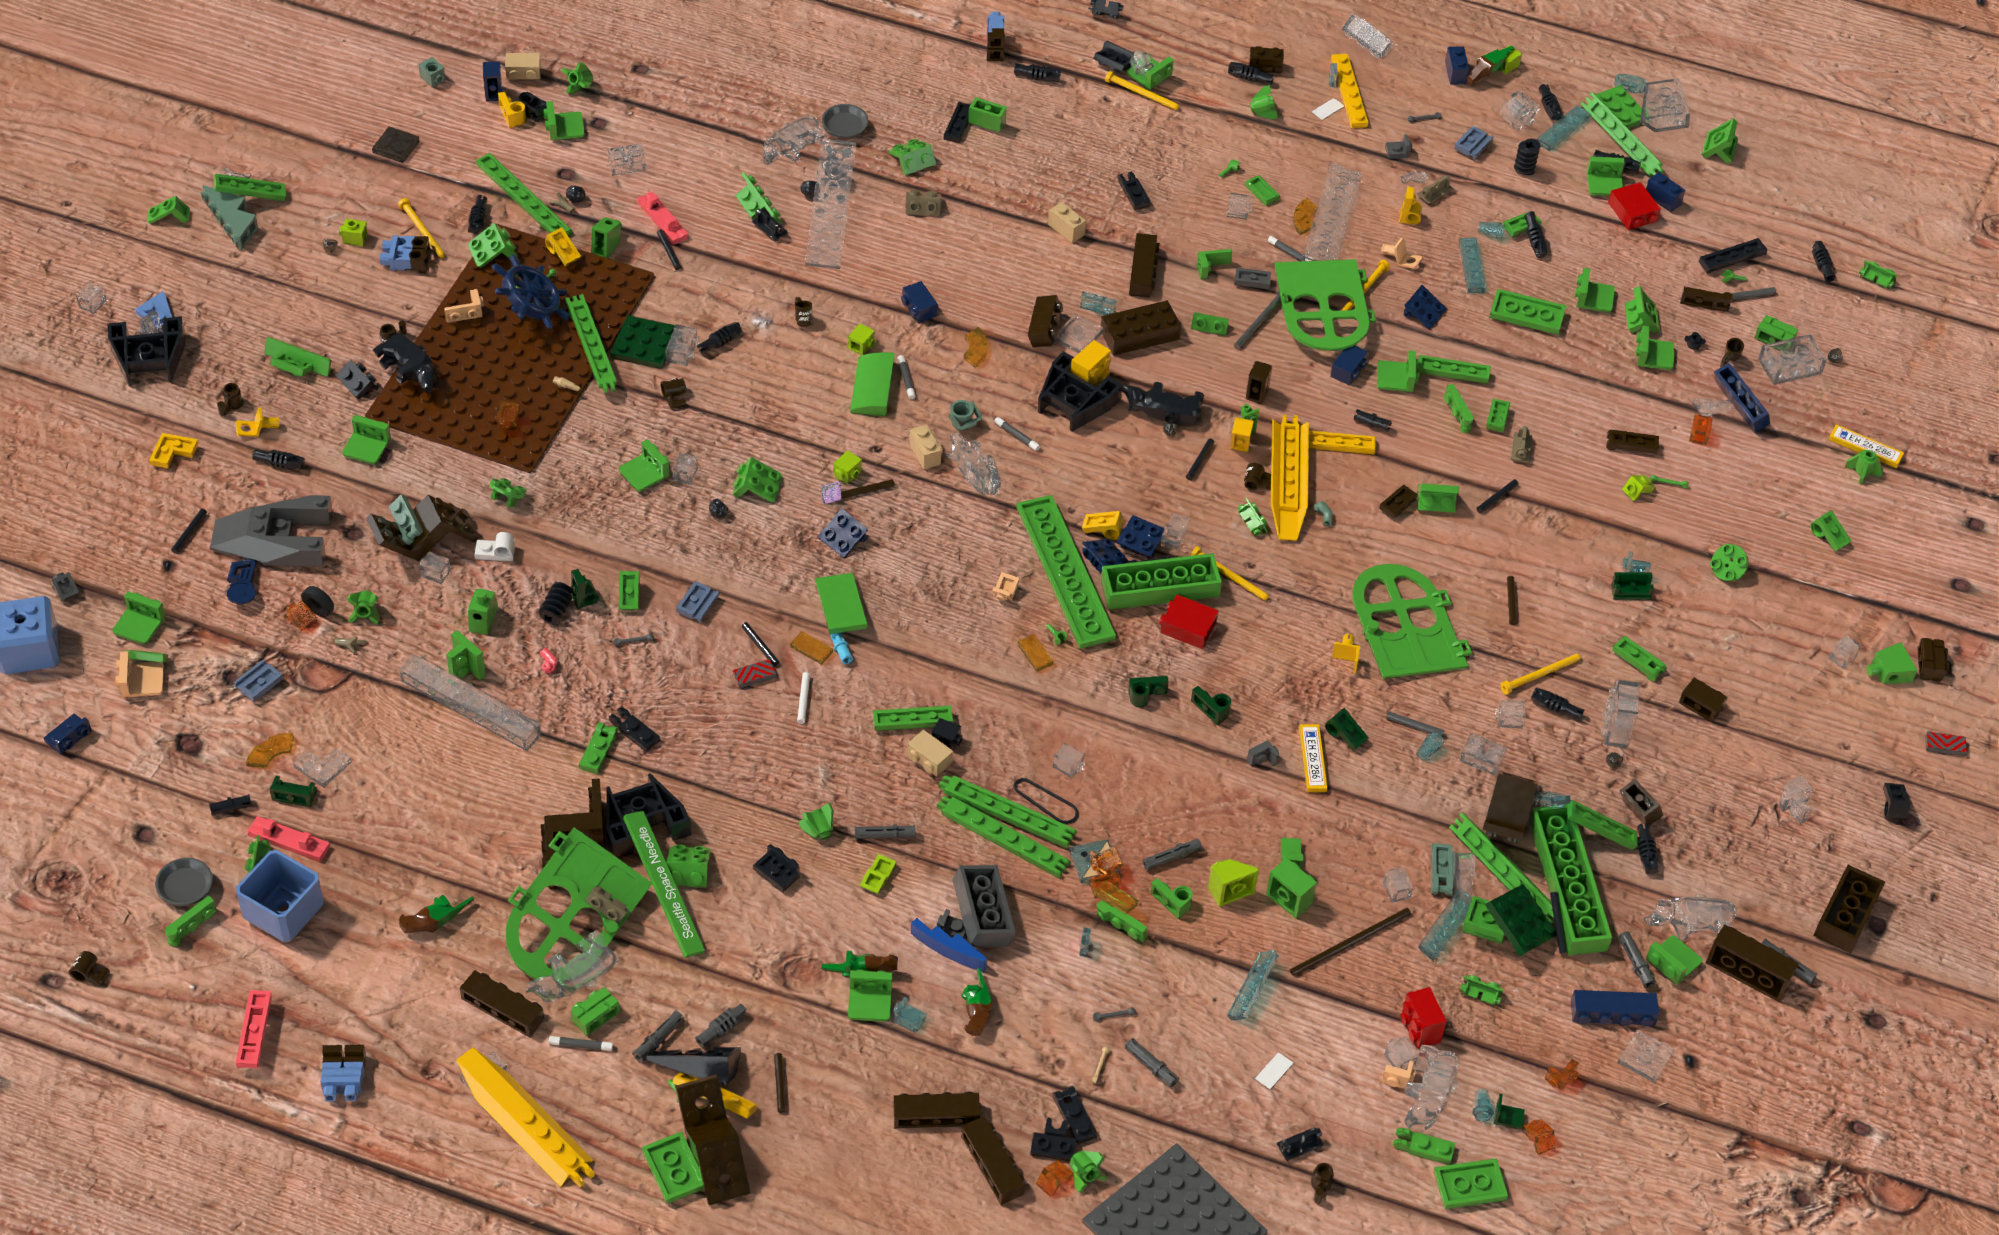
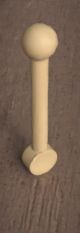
[1092,1047,1110,1084]

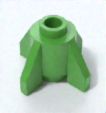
[562,62,593,94]
[1250,85,1278,120]
[1845,450,1883,484]
[347,591,380,624]
[798,803,834,840]
[1070,1151,1108,1193]

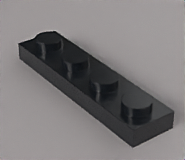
[1698,238,1768,273]

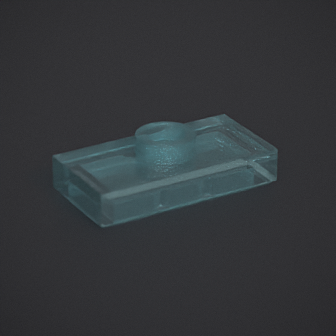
[1080,291,1117,315]

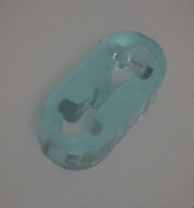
[1614,74,1647,93]

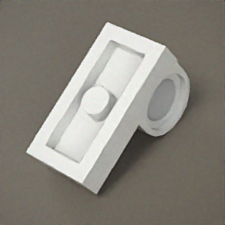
[475,532,516,561]

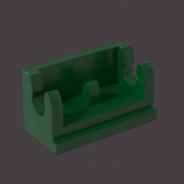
[1611,572,1654,600]
[269,775,318,807]

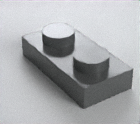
[1234,268,1271,289]

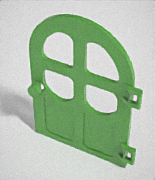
[1274,259,1376,351]
[1352,564,1473,679]
[505,827,652,984]

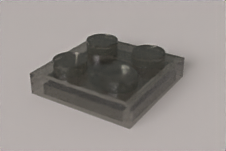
[372,126,420,163]

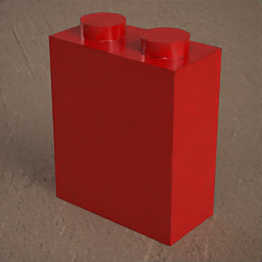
[1608,182,1661,230]
[1159,595,1219,649]

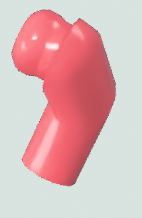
[540,648,558,673]

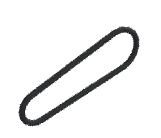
[1013,778,1078,824]

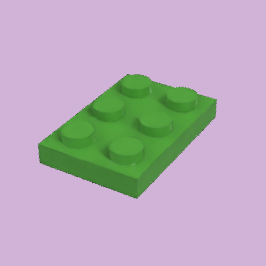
[1596,85,1650,128]
[642,1131,704,1204]
[1433,1158,1508,1209]

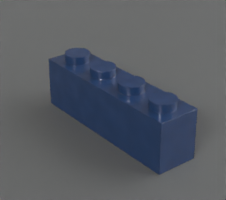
[1714,363,1770,433]
[1571,990,1659,1026]

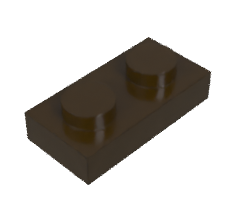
[1379,484,1418,519]

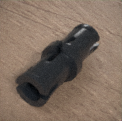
[1354,409,1392,432]
[209,794,252,816]

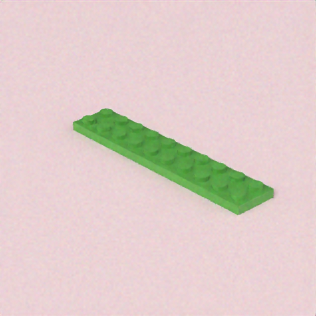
[1016,495,1116,649]

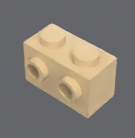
[505,53,541,80]
[1048,202,1086,243]
[909,424,943,470]
[907,730,953,777]

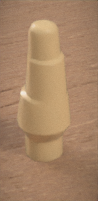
[553,376,580,391]

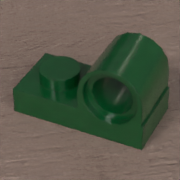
[571,569,599,609]
[1128,676,1169,707]
[1191,686,1232,725]
[1325,707,1369,751]

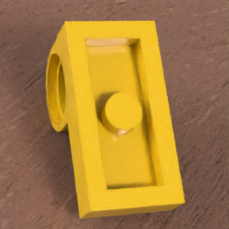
[498,91,526,128]
[1399,186,1422,225]
[545,227,581,266]
[1230,417,1254,452]
[1082,511,1125,540]

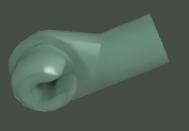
[1314,501,1333,526]

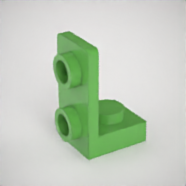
[147,196,190,224]
[1196,249,1233,279]
[1281,838,1303,870]

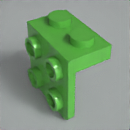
[1127,56,1174,90]
[543,101,585,140]
[888,139,936,175]
[1586,157,1625,196]
[468,223,517,268]
[1575,268,1615,313]
[1635,325,1674,370]
[1377,350,1419,392]
[342,415,391,465]
[619,439,670,492]
[733,457,782,503]
[113,591,166,645]
[666,845,711,887]
[1646,935,1703,985]
[848,970,892,1022]

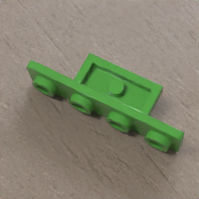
[735,172,782,223]
[264,337,332,377]

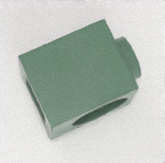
[418,57,446,87]

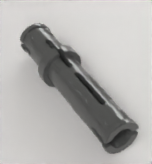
[855,824,916,840]
[1142,838,1202,871]
[1618,931,1656,988]
[1762,938,1817,984]
[632,1011,684,1062]
[1124,1038,1179,1088]

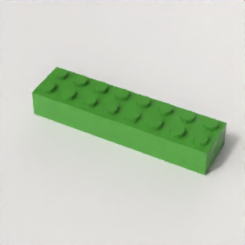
[1529,804,1612,955]

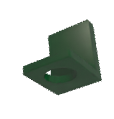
[1493,1093,1525,1129]

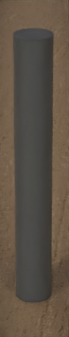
[1731,287,1776,300]
[1386,712,1445,737]

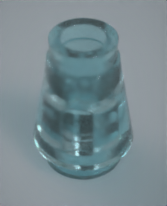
[1478,222,1505,239]
[1416,732,1444,761]
[1472,1089,1494,1122]

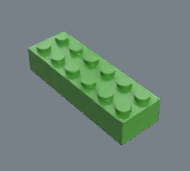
[1101,553,1222,610]

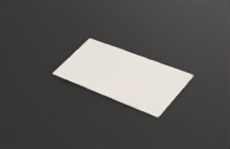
[1312,98,1344,120]
[1255,1052,1293,1089]

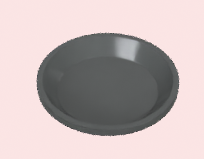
[822,104,868,139]
[155,858,213,906]

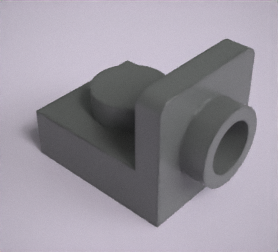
[1385,134,1412,159]
[51,572,80,602]
[1247,740,1279,766]
[937,909,966,938]

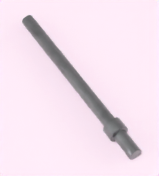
[1234,291,1281,349]

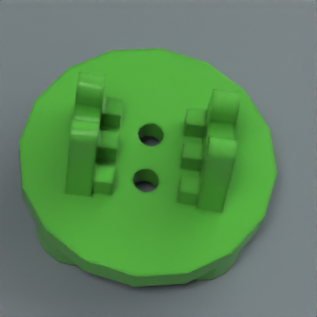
[489,478,527,508]
[1710,544,1749,582]

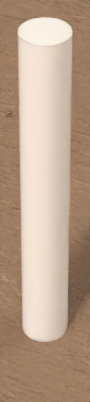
[797,672,810,724]

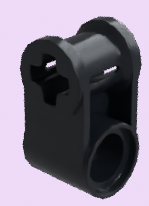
[519,92,547,122]

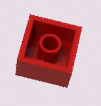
[1400,987,1447,1049]

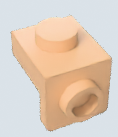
[992,572,1020,601]
[1382,1061,1416,1089]

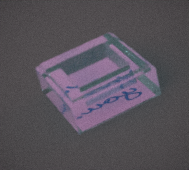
[1329,63,1337,87]
[821,481,841,504]
[1079,927,1091,957]

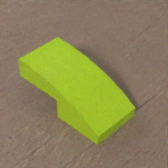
[860,854,897,894]

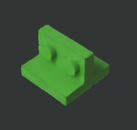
[1701,118,1738,164]
[1625,286,1660,334]
[1417,483,1459,513]
[446,630,486,682]
[1462,896,1504,944]

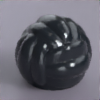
[800,181,820,198]
[566,185,586,203]
[709,498,729,518]

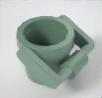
[948,400,982,432]

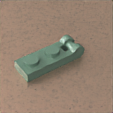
[389,494,423,545]
[1431,843,1453,896]

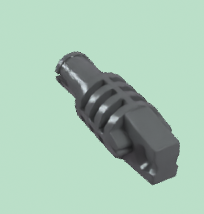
[695,1004,746,1048]

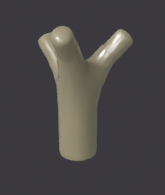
[549,192,575,214]
[334,636,367,654]

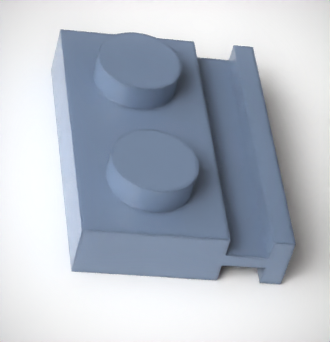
[1454,126,1494,160]
[676,581,719,623]
[234,659,284,702]

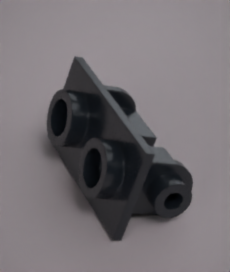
[1088,0,1124,19]
[752,209,788,241]
[1276,1127,1324,1161]

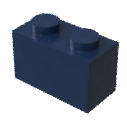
[1445,46,1469,84]
[483,61,503,101]
[1646,172,1686,213]
[901,281,938,323]
[1330,345,1369,385]

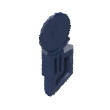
[227,559,257,604]

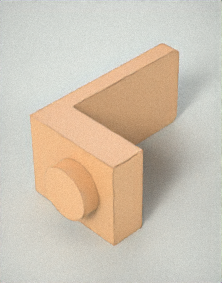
[445,289,484,323]

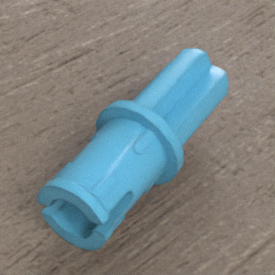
[830,633,853,664]

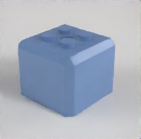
[0,596,60,674]
[236,850,324,942]

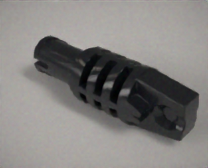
[1228,62,1274,85]
[1014,63,1061,82]
[1539,84,1562,120]
[1593,150,1641,174]
[468,195,487,235]
[1524,211,1547,258]
[1812,241,1836,282]
[697,322,742,355]
[252,449,305,469]
[1531,688,1585,721]
[1637,823,1658,874]

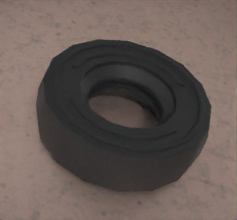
[301,586,334,617]

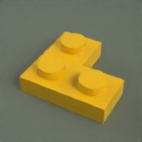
[149,433,199,468]

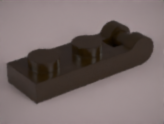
[1680,286,1733,312]
[1606,430,1659,454]

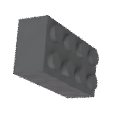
[952,865,1016,947]

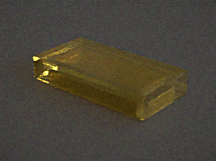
[790,631,833,665]
[1017,634,1053,672]
[1093,880,1138,915]

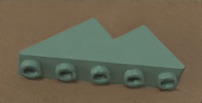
[200,185,258,250]

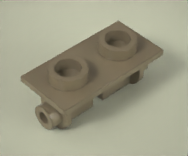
[1417,175,1453,204]
[1511,426,1532,463]
[585,886,629,925]

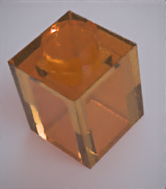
[1689,414,1713,446]

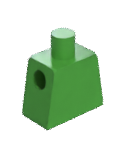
[591,217,622,258]
[468,588,498,635]
[1866,642,1918,684]

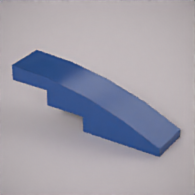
[911,918,987,972]

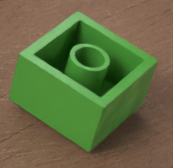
[1266,858,1317,919]

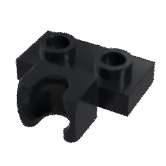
[1030,1118,1076,1161]

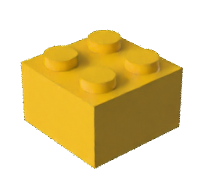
[1071,340,1111,387]

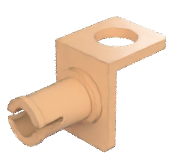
[1381,238,1422,269]

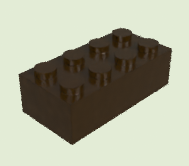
[1100,300,1181,356]
[1813,865,1885,953]
[1706,924,1799,1003]

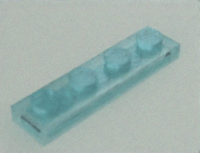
[1537,105,1591,151]
[1459,238,1486,293]
[1533,791,1571,809]
[1418,889,1472,961]
[1227,950,1279,1021]

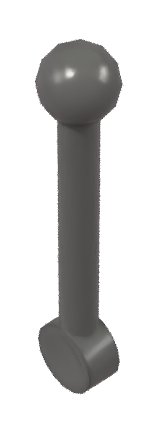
[1408,112,1441,122]
[613,634,654,646]
[1093,1007,1136,1022]

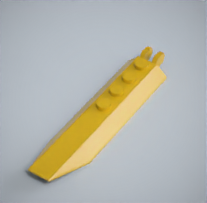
[1271,414,1309,541]
[456,1047,595,1188]

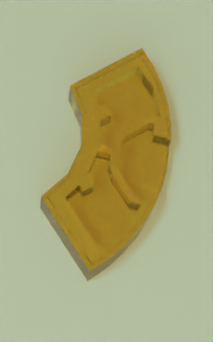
[1293,197,1318,235]
[964,327,988,368]
[246,733,294,768]

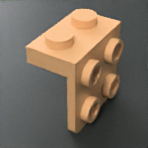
[116,651,164,698]

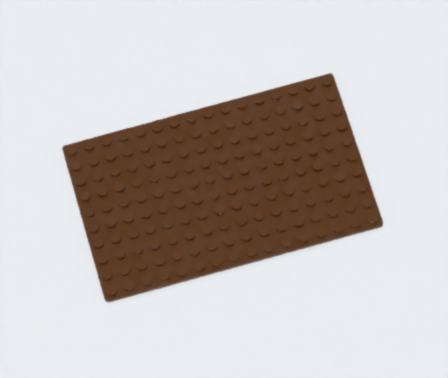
[365,224,654,473]

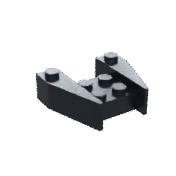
[107,316,186,386]
[1038,351,1122,432]
[606,773,692,858]

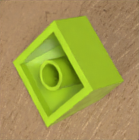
[1208,859,1259,907]

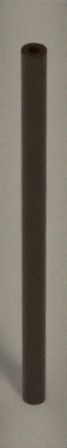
[1290,908,1411,976]

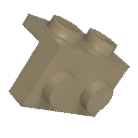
[905,190,941,216]

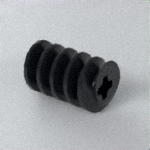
[1514,138,1541,175]
[539,582,573,625]

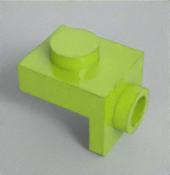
[1622,475,1655,501]

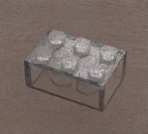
[1758,334,1827,385]
[1601,679,1640,749]

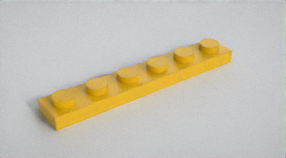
[1331,54,1368,128]

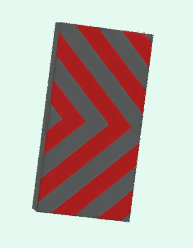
[733,659,776,689]
[1925,731,1967,756]

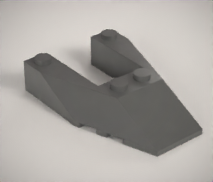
[210,495,333,567]

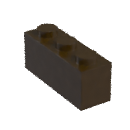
[1027,295,1063,347]

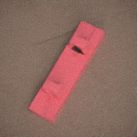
[637,192,688,245]
[247,816,330,862]
[235,990,272,1068]

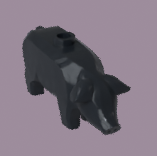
[373,334,439,393]
[1122,382,1204,427]

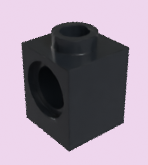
[931,718,963,751]

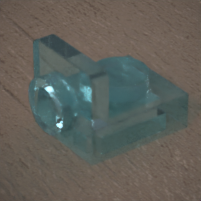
[1622,551,1651,572]
[893,997,927,1033]

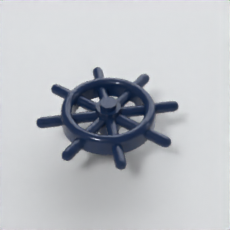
[492,255,571,330]

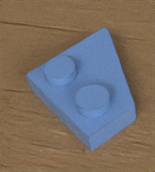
[135,291,172,332]

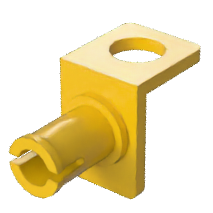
[235,407,279,437]
[1332,634,1360,674]

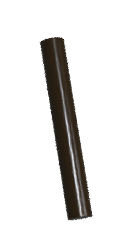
[840,479,895,499]
[1507,576,1517,625]
[774,1053,786,1113]

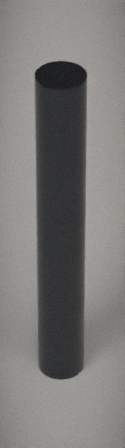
[657,229,681,270]
[1186,438,1215,481]
[1476,479,1519,513]
[171,508,207,554]
[741,622,779,666]
[1550,892,1568,954]

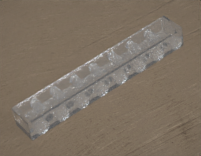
[399,654,541,752]

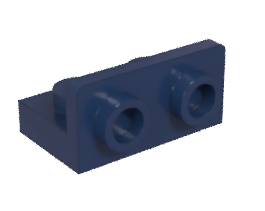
[43,714,91,755]

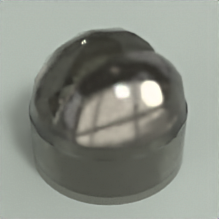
[323,239,338,253]
[1827,348,1843,363]
[1163,422,1178,436]
[1606,752,1623,769]

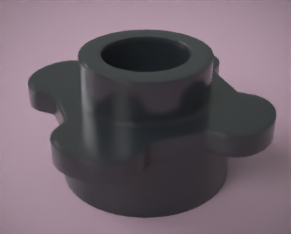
[1684,332,1706,350]

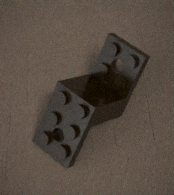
[366,495,479,561]
[1482,771,1538,843]
[541,778,604,889]
[675,1074,751,1206]

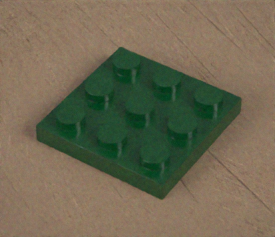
[610,315,679,369]
[1485,884,1557,956]

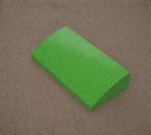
[850,352,895,416]

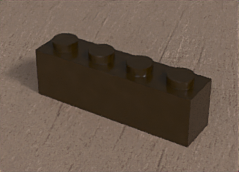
[1129,233,1160,298]
[460,970,545,1038]
[893,1091,980,1129]
[961,1116,1026,1205]

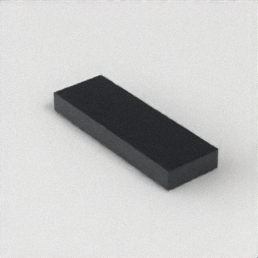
[943,102,970,143]

